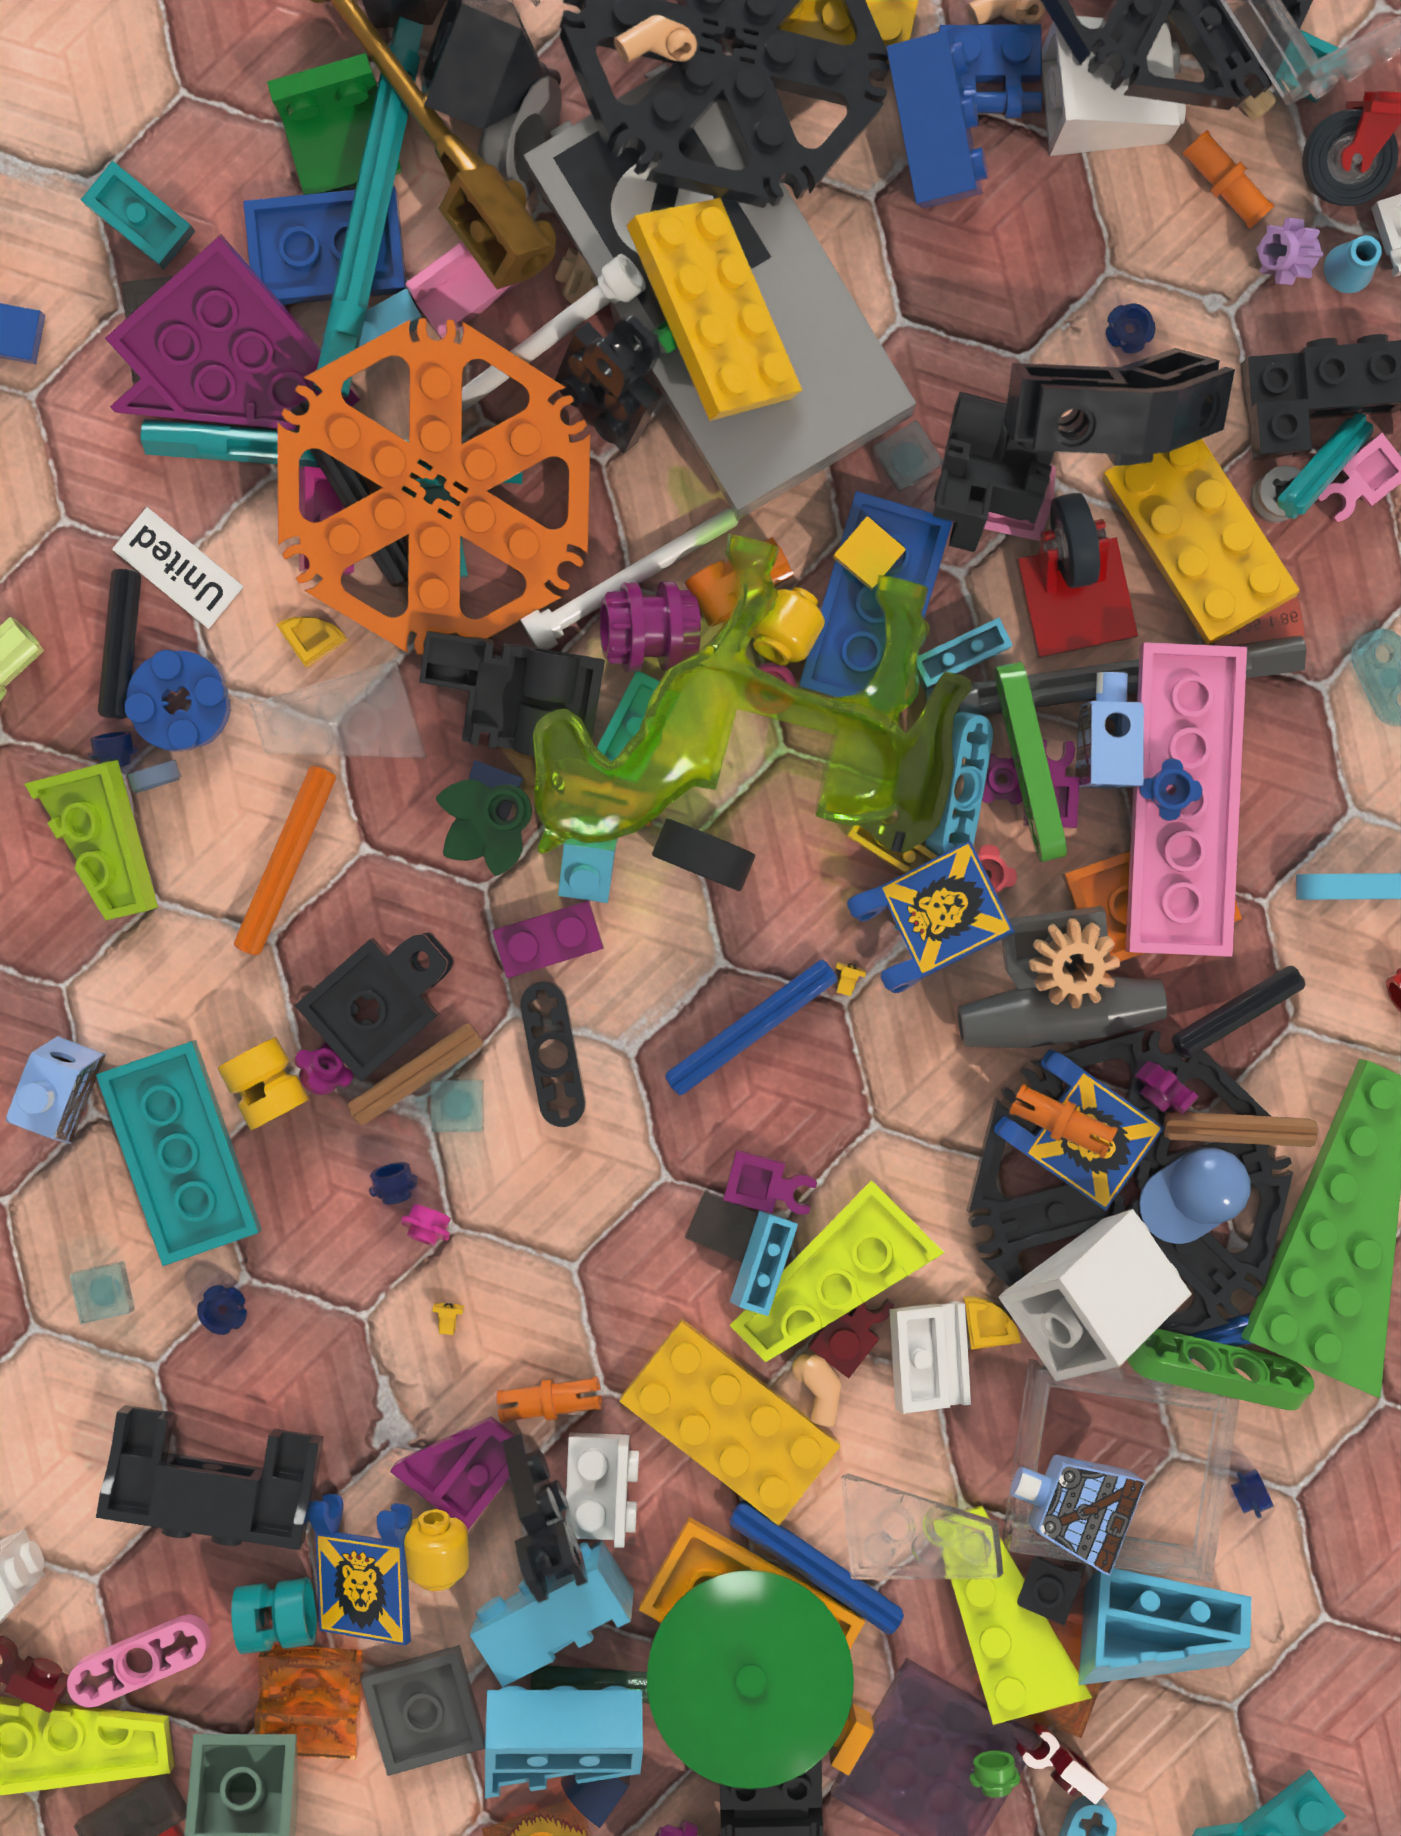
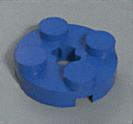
[125,650,231,752]

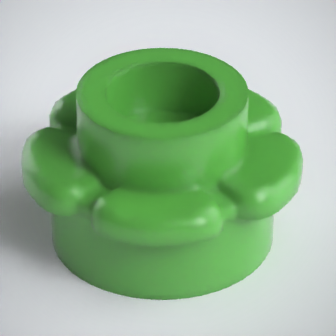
[970,1751,1021,1798]

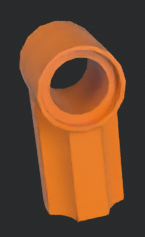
[684,537,794,627]

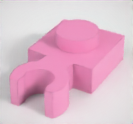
[1317,433,1401,522]

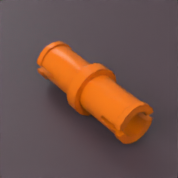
[1182,130,1275,229]
[1009,1083,1118,1159]
[497,1376,602,1423]

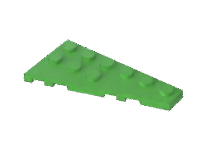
[1241,1059,1401,1398]

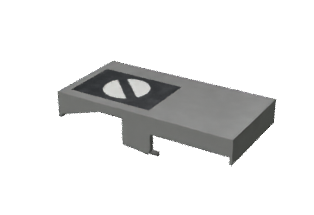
[523,63,916,521]

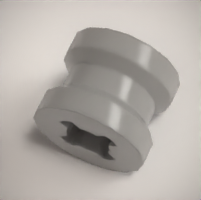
[1250,465,1301,523]

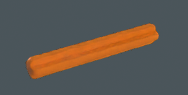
[234,765,336,955]

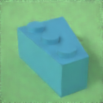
[470,1540,634,1687]
[1078,1568,1251,1685]
[485,1686,643,1799]

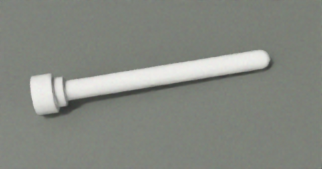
[462,254,645,413]
[520,508,739,650]

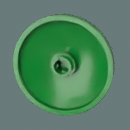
[647,1570,854,1789]

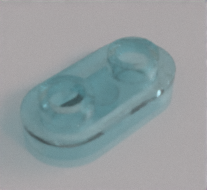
[1351,629,1401,727]

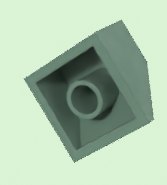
[184,1734,298,1836]

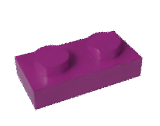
[492,901,604,978]

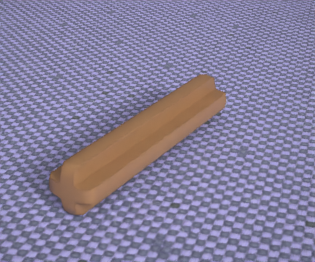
[347,1023,482,1125]
[1163,1111,1318,1147]

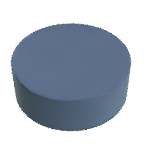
[126,760,181,794]

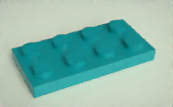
[96,1040,262,1266]

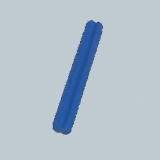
[665,960,837,1095]
[729,1500,904,1635]

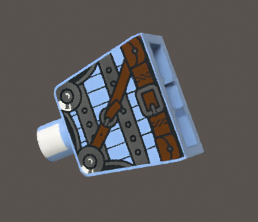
[1075,672,1144,789]
[6,1036,106,1144]
[1010,1455,1146,1576]

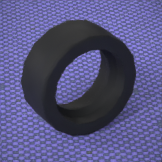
[652,818,756,892]

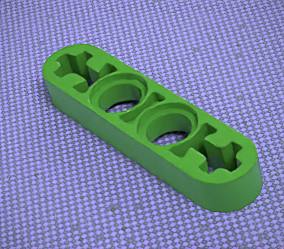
[994,661,1067,862]
[1127,1329,1315,1411]

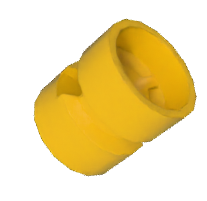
[217,1037,310,1131]

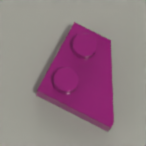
[390,1416,531,1530]

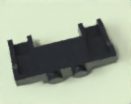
[1241,334,1401,460]
[96,1405,324,1550]

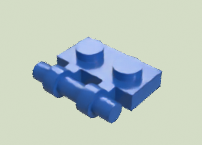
[938,24,1042,118]

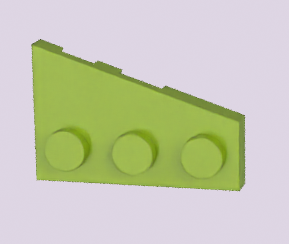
[24,760,158,921]

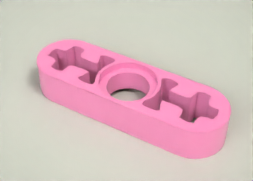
[67,1614,211,1707]

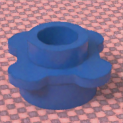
[1139,758,1203,821]

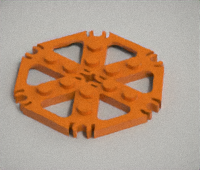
[277,318,590,655]

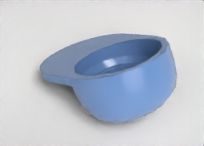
[1139,1147,1251,1244]

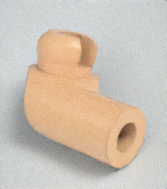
[966,0,1045,25]
[614,15,697,63]
[792,1354,842,1427]

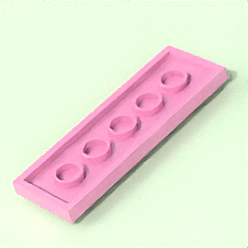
[1126,643,1247,956]

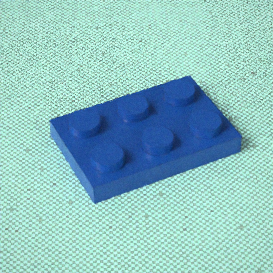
[243,186,407,305]

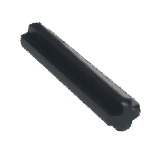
[98,568,141,719]
[1172,966,1306,1059]

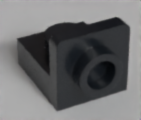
[1017,1556,1086,1626]

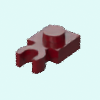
[808,1298,894,1379]

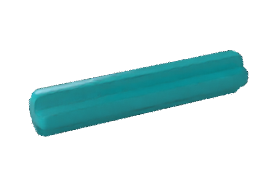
[1278,413,1374,519]

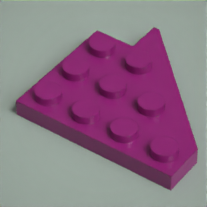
[105,234,362,430]

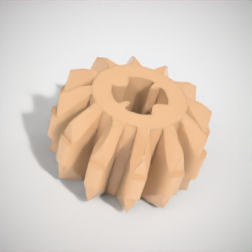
[1029,919,1120,1008]

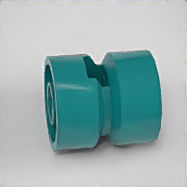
[231,1577,317,1655]

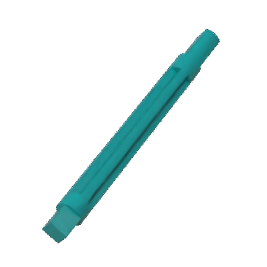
[313,17,424,398]
[140,419,524,484]

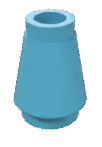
[1324,235,1382,293]

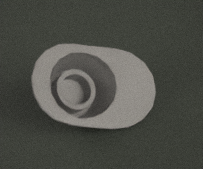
[477,76,561,198]

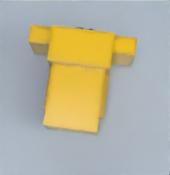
[836,962,866,997]
[432,1302,465,1335]

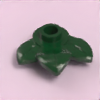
[436,779,532,876]

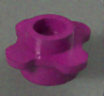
[982,753,1023,805]
[294,1043,353,1095]

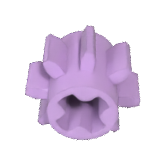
[1256,218,1323,285]

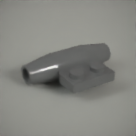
[957,906,1167,1048]

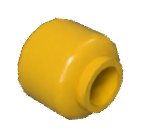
[750,587,825,665]
[404,1509,469,1591]

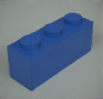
[886,30,988,209]

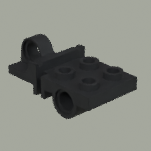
[933,391,1054,552]
[419,631,605,761]
[720,1759,823,1836]

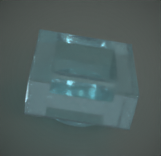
[872,419,943,493]
[431,1079,484,1132]
[70,1261,135,1324]

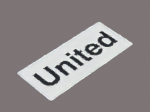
[112,507,244,629]

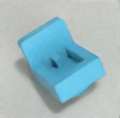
[558,819,619,903]

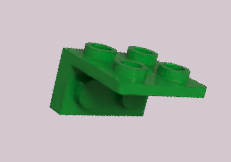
[267,53,402,195]

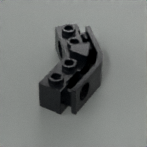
[1004,348,1235,466]

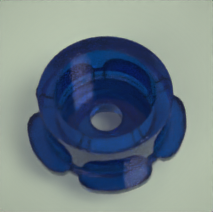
[1105,303,1155,354]
[87,731,139,767]
[369,1162,418,1205]
[197,1285,247,1335]
[1231,1469,1274,1519]

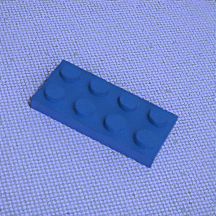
[798,491,953,716]

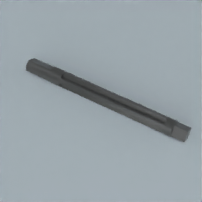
[924,635,1307,715]

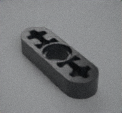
[520,981,586,1127]

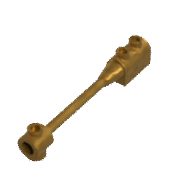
[311,0,556,290]

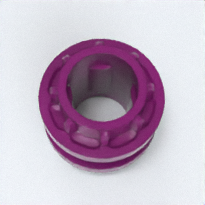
[600,581,701,672]

